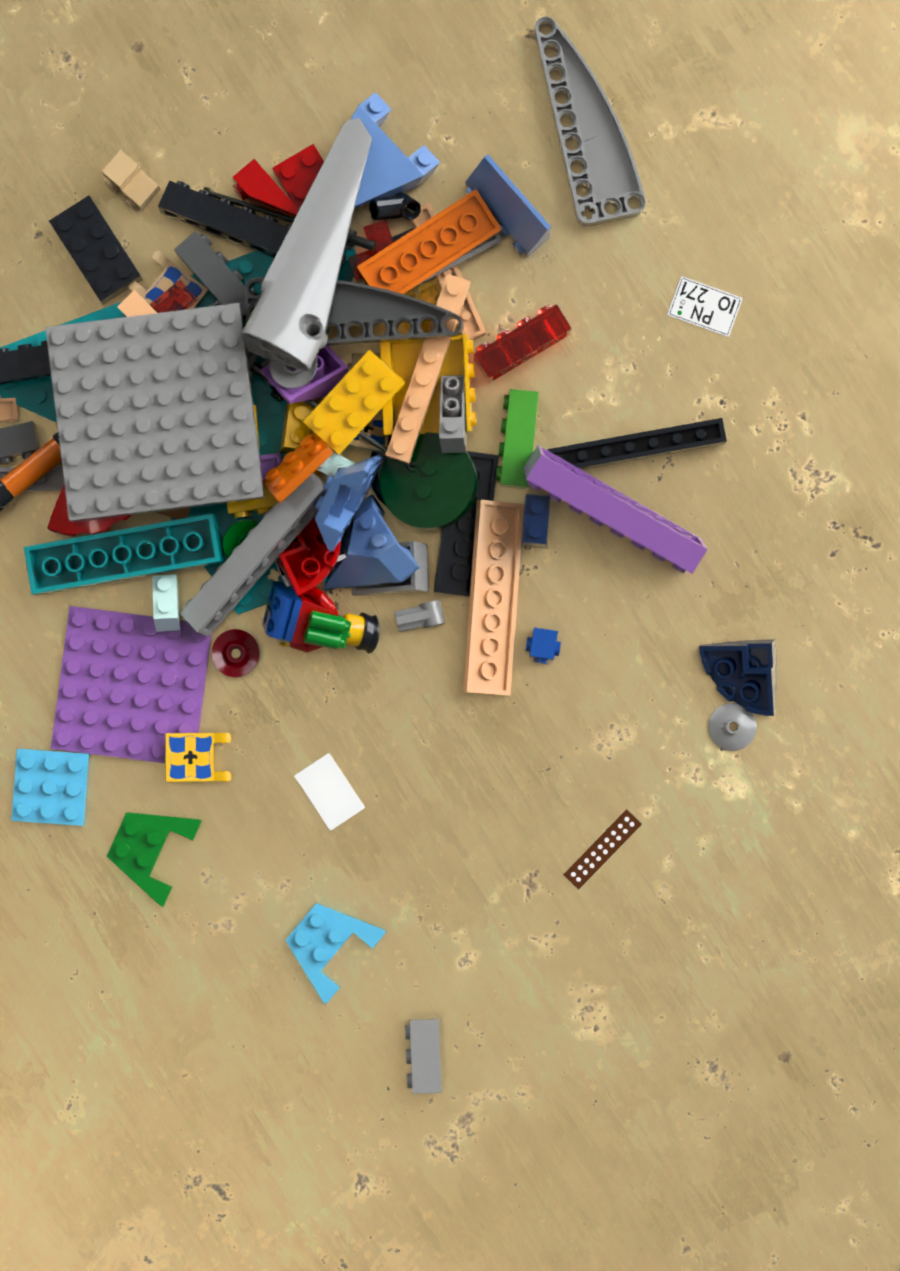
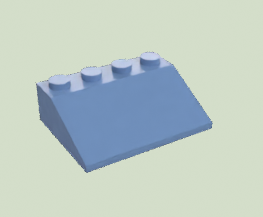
[465,154,551,257]

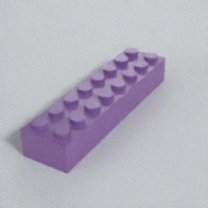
[523,445,707,574]

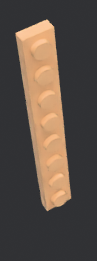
[386,274,470,464]

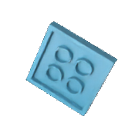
[11,749,90,826]

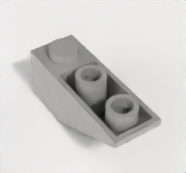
[439,375,467,453]

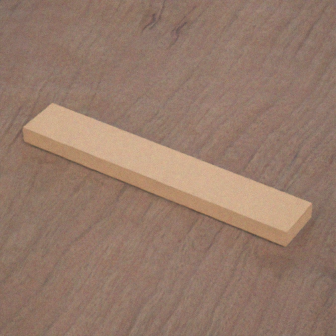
[411,202,486,340]

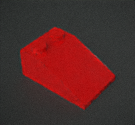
[232,159,299,218]

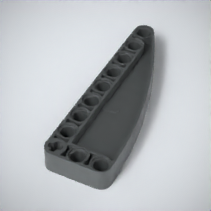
[245,277,464,346]

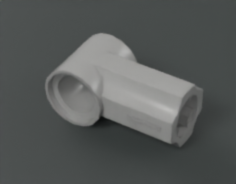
[395,600,445,632]

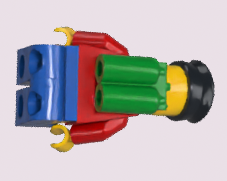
[262,581,380,654]

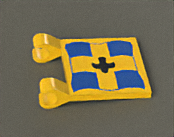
[165,733,231,782]

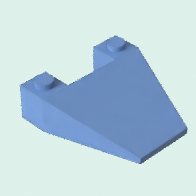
[350,92,440,208]

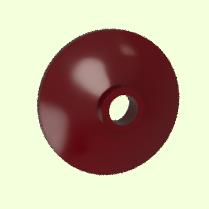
[211,629,260,677]

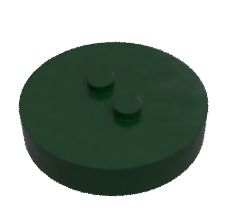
[380,432,478,530]

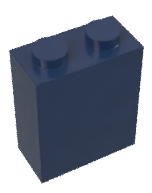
[521,494,550,548]

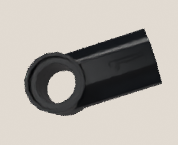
[369,192,421,221]

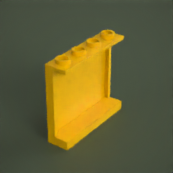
[380,334,477,436]

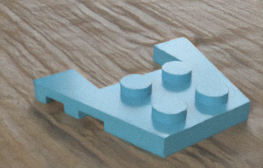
[285,903,386,1004]

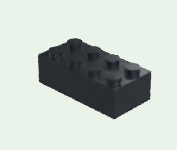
[49,195,143,305]

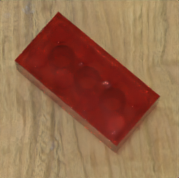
[474,304,572,384]

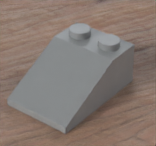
[351,541,429,596]

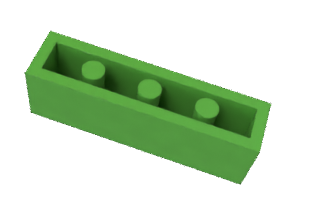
[496,389,539,489]

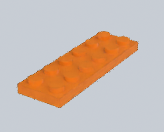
[355,189,502,294]

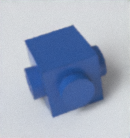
[525,627,561,664]

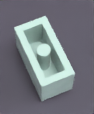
[152,574,180,632]

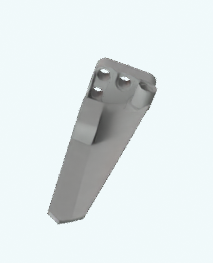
[241,118,372,371]

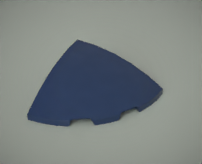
[699,639,777,716]

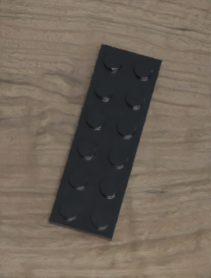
[434,451,499,597]

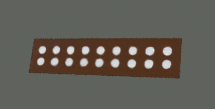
[563,809,642,889]

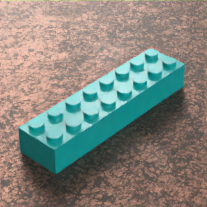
[24,514,225,595]

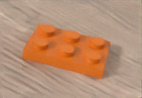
[263,432,334,503]

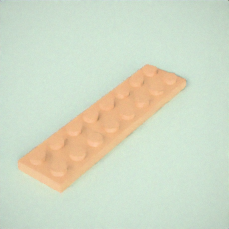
[463,500,524,696]

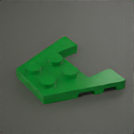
[106,812,202,907]

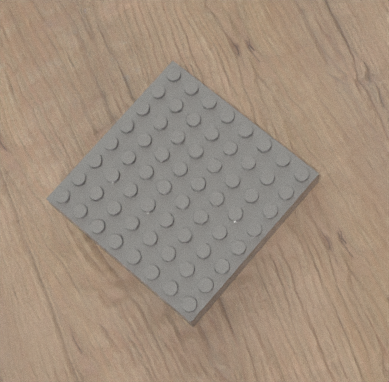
[46,303,265,522]

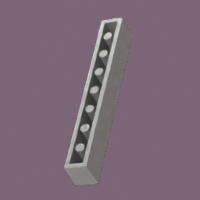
[180,473,327,637]

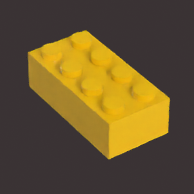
[303,349,405,454]

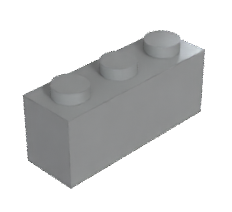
[405,1018,442,1094]

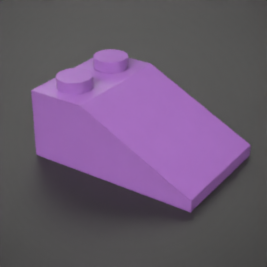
[261,346,348,404]

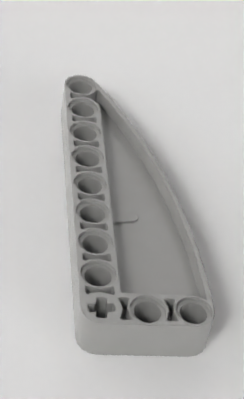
[535,17,645,227]

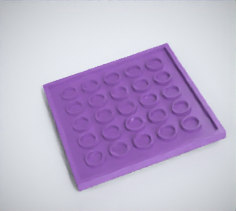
[51,606,212,763]

